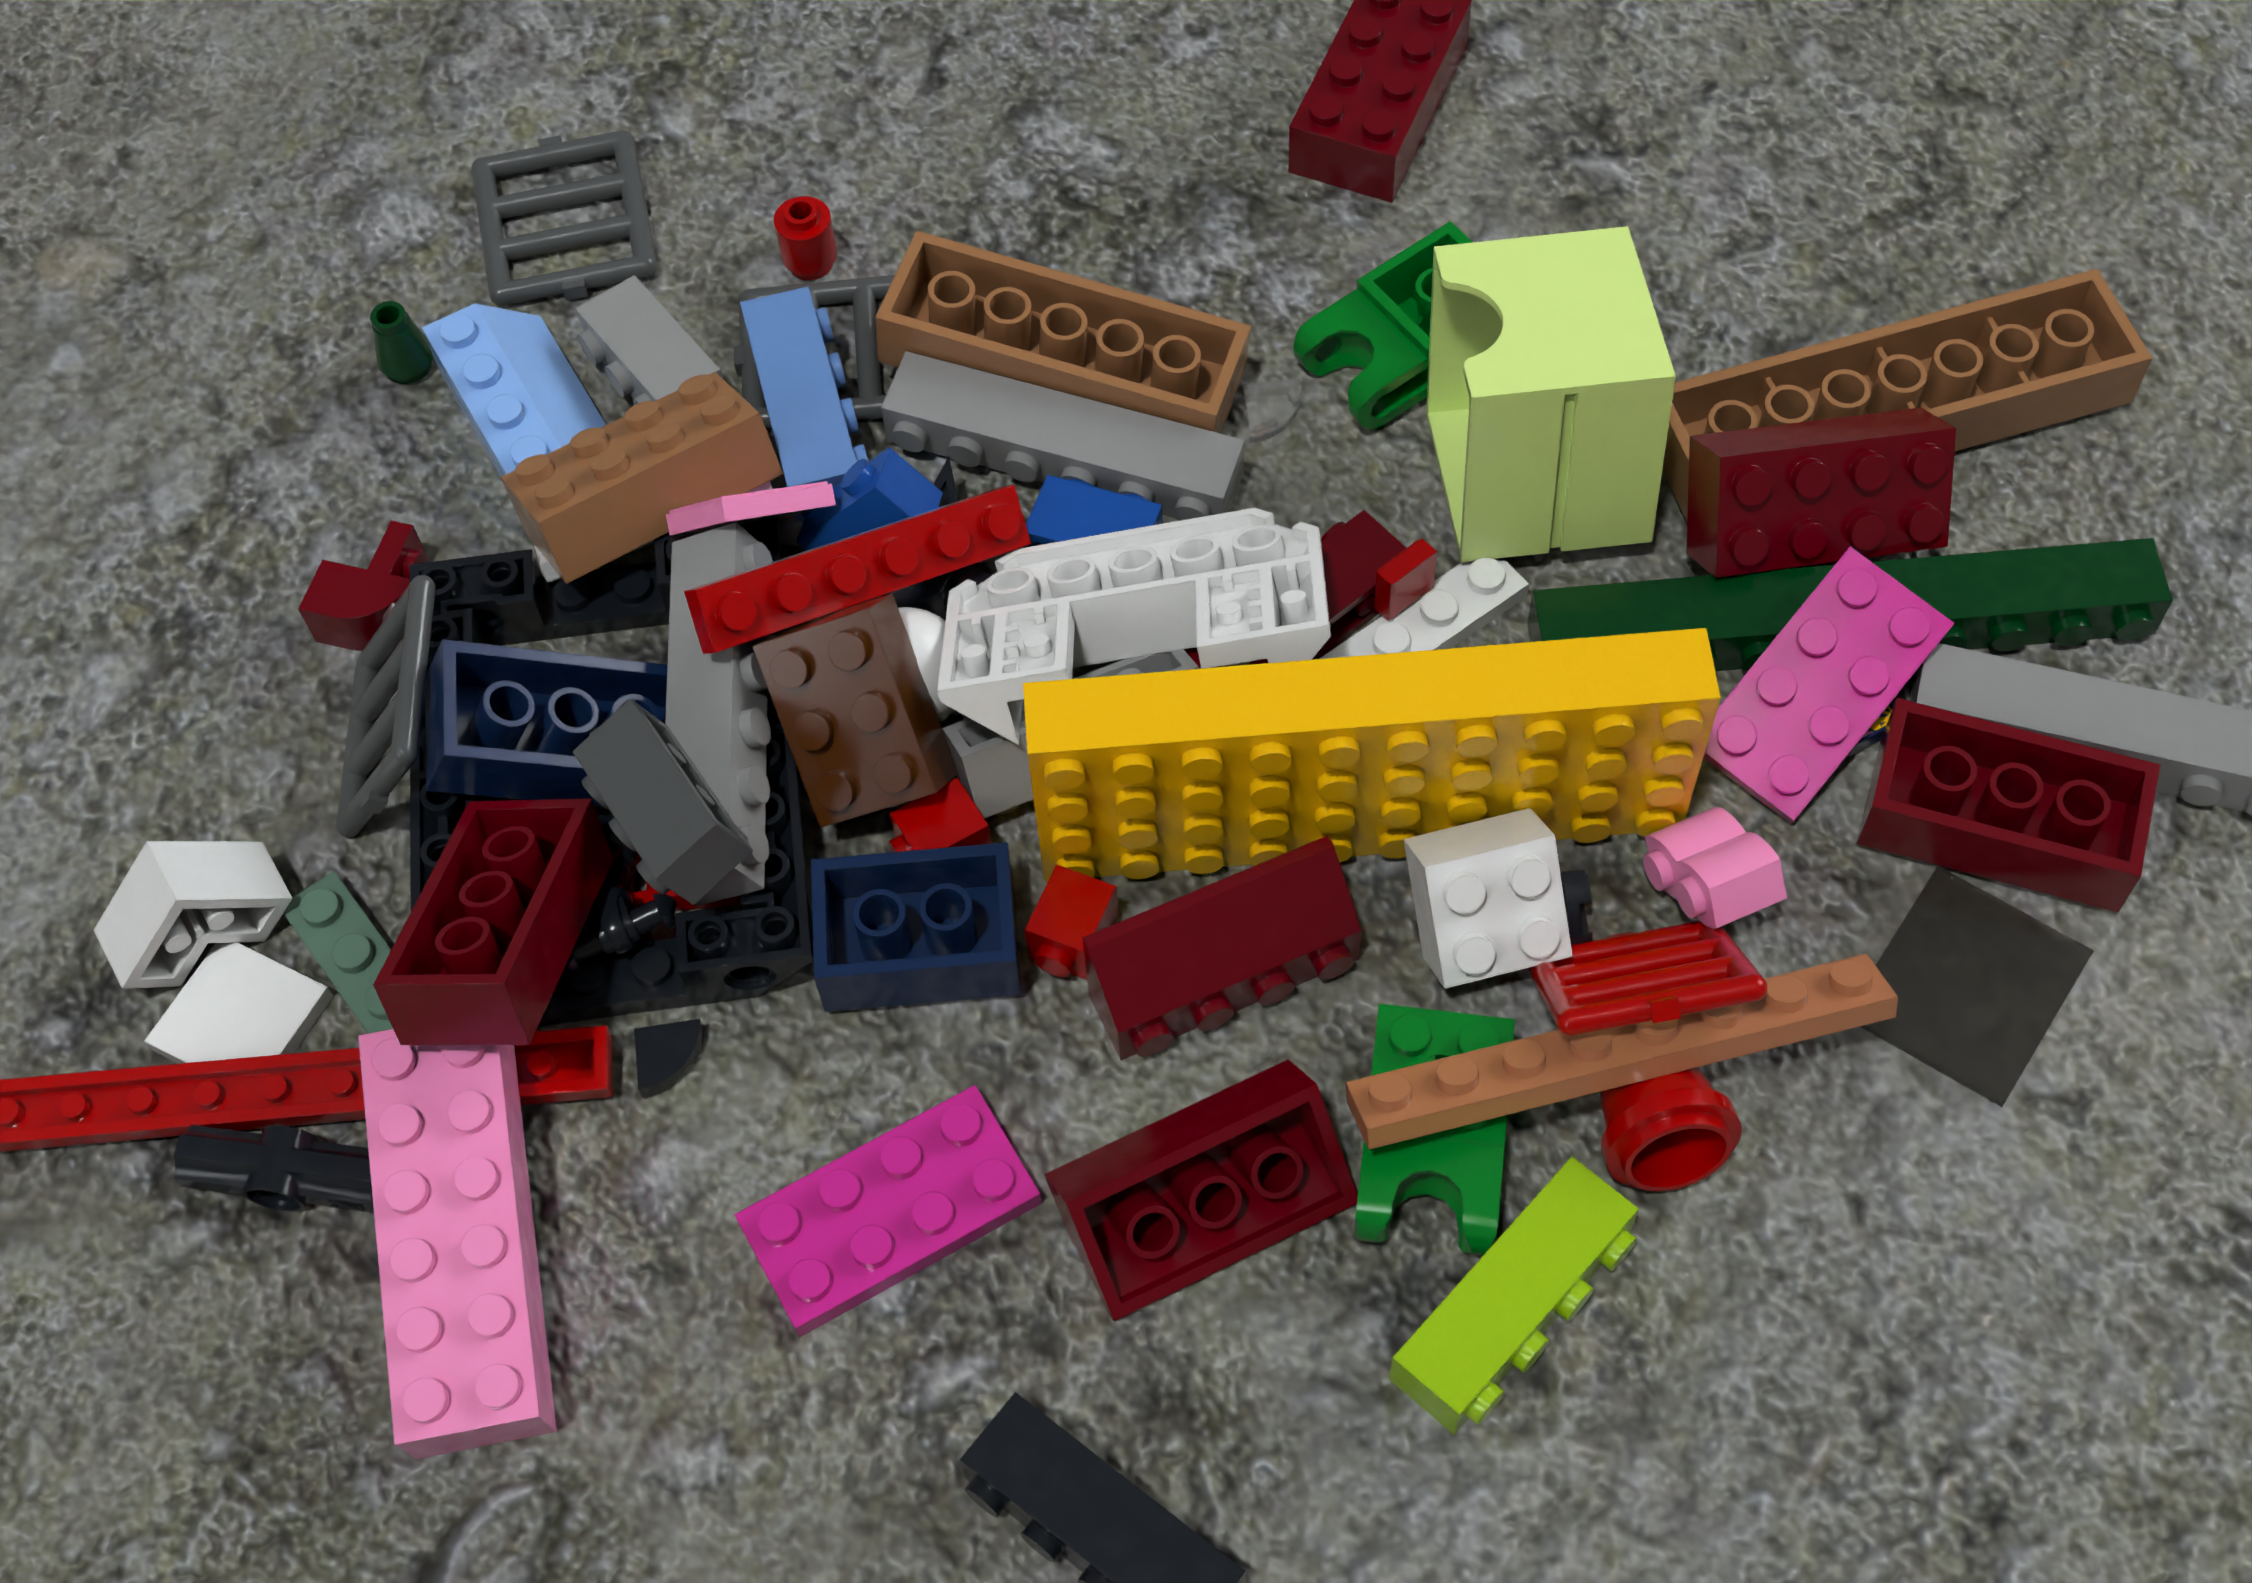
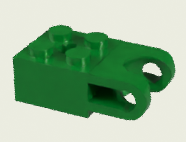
[1293,221,1473,430]
[1354,1003,1515,1255]

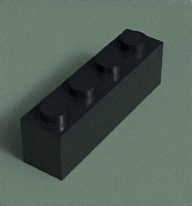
[960,1392,1246,1583]

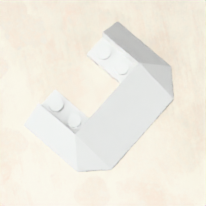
[937,508,1331,745]

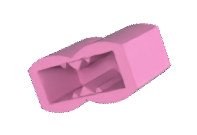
[1643,807,1787,929]

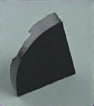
[1561,870,1593,945]
[634,1019,704,1098]

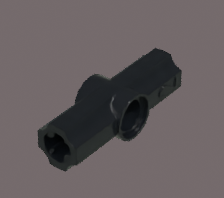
[173,1125,374,1212]

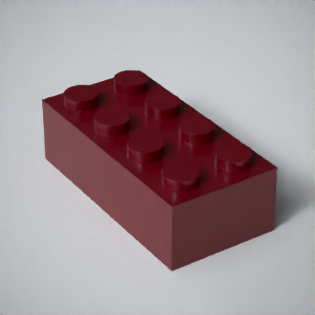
[1288,0,1472,203]
[1686,407,1956,578]
[1856,698,2161,913]
[373,798,614,1045]

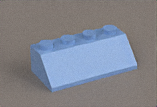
[421,303,606,477]

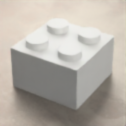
[1403,808,1573,989]

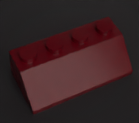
[1082,835,1362,1060]
[1044,1059,1358,1321]

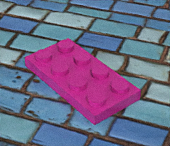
[1703,546,1954,825]
[734,1085,1042,1338]

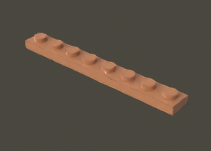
[1346,953,1898,1150]

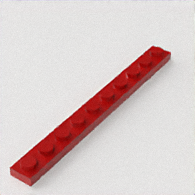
[0,1025,613,1152]

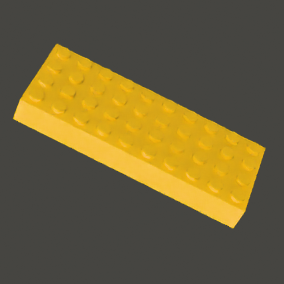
[1023,628,1721,881]

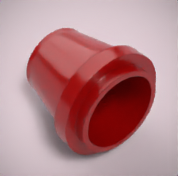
[1600,1067,1742,1191]

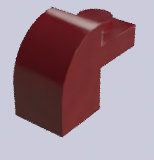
[298,520,429,651]

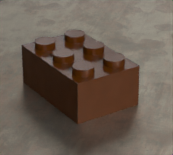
[752,593,958,828]

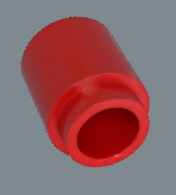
[773,196,837,280]

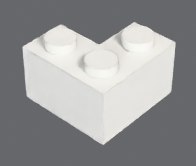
[94,841,293,989]

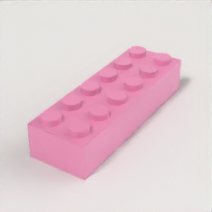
[358,1029,557,1459]

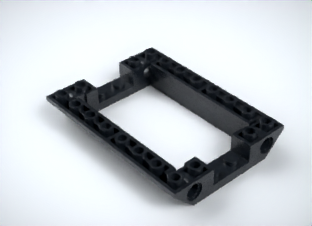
[410,518,813,1026]

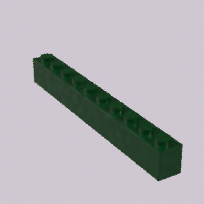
[1527,538,2173,671]

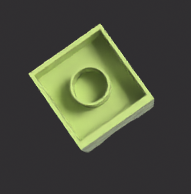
[1426,226,1676,562]

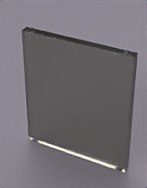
[1860,866,2094,1107]

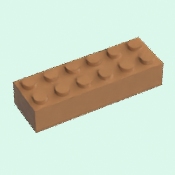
[875,230,1251,434]

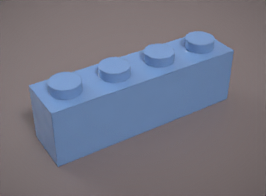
[740,286,868,522]

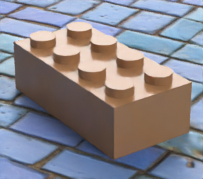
[500,372,783,584]

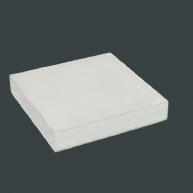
[144,942,334,1064]

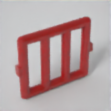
[1528,921,1768,1036]

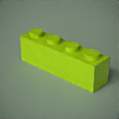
[1389,1156,1639,1435]

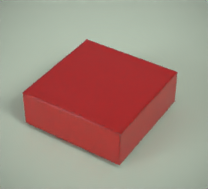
[1374,538,1437,621]

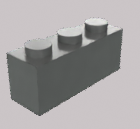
[573,698,753,905]

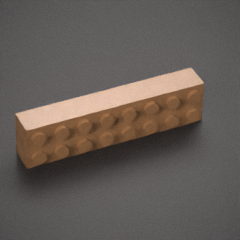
[1662,268,2153,520]

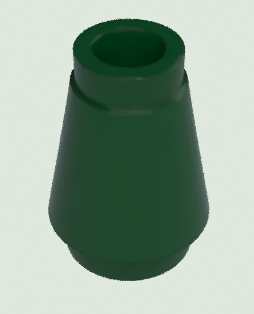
[370,301,433,384]

